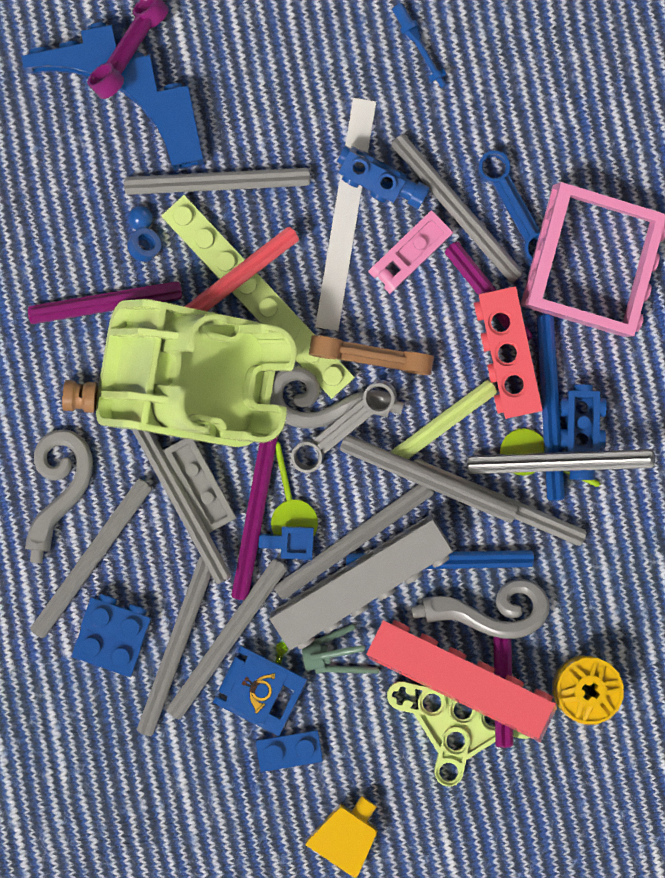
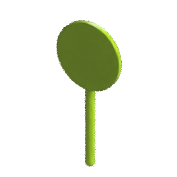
[500,429,600,487]
[271,442,318,536]

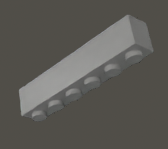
[269,514,453,650]

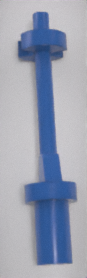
[392,3,447,88]

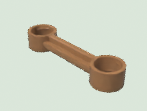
[309,335,434,376]

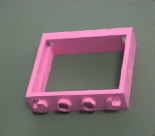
[520,182,665,337]

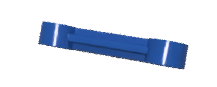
[478,151,556,264]

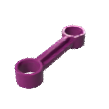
[87,0,169,99]

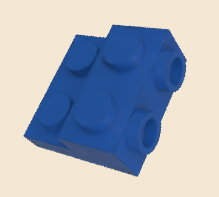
[71,593,153,678]

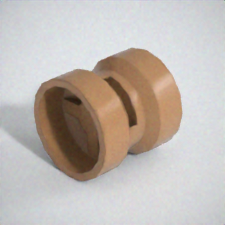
[62,380,98,413]

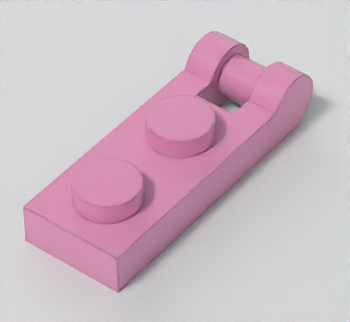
[368,210,453,294]

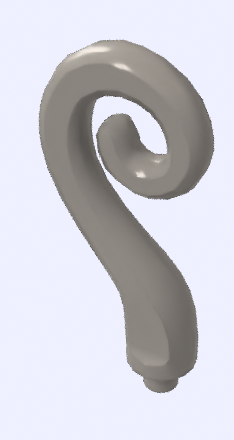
[270,367,404,429]
[25,429,93,564]
[411,579,550,639]

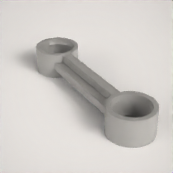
[291,380,396,473]

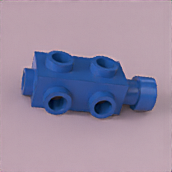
[336,145,430,209]
[560,385,606,480]

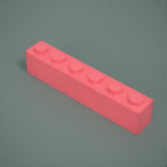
[366,620,557,742]

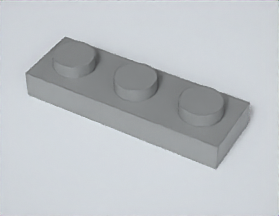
[163,439,236,533]

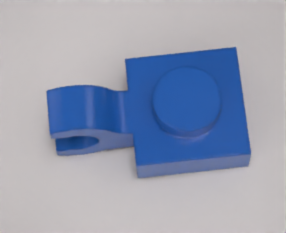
[259,526,314,560]

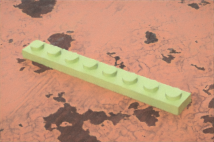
[161,195,355,399]

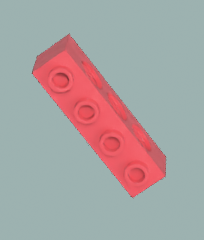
[474,286,543,419]

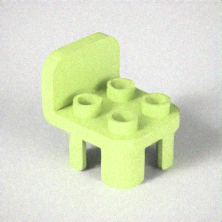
[96,299,296,447]

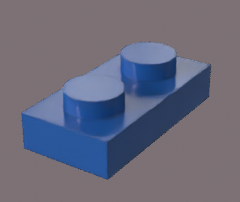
[256,730,323,772]

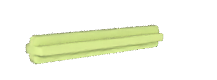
[391,380,497,459]

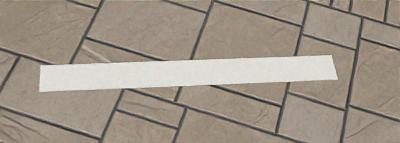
[315,98,376,331]

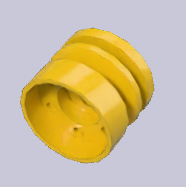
[552,655,624,725]

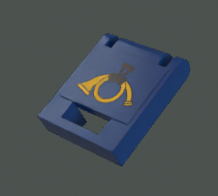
[213,645,309,736]

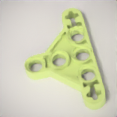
[387,681,530,787]

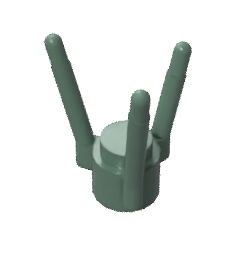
[302,624,380,674]

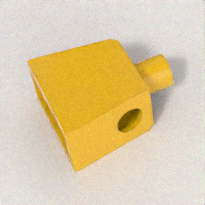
[305,796,377,878]

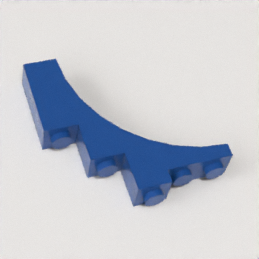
[22,22,205,170]

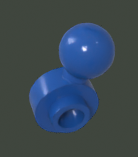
[127,206,161,262]

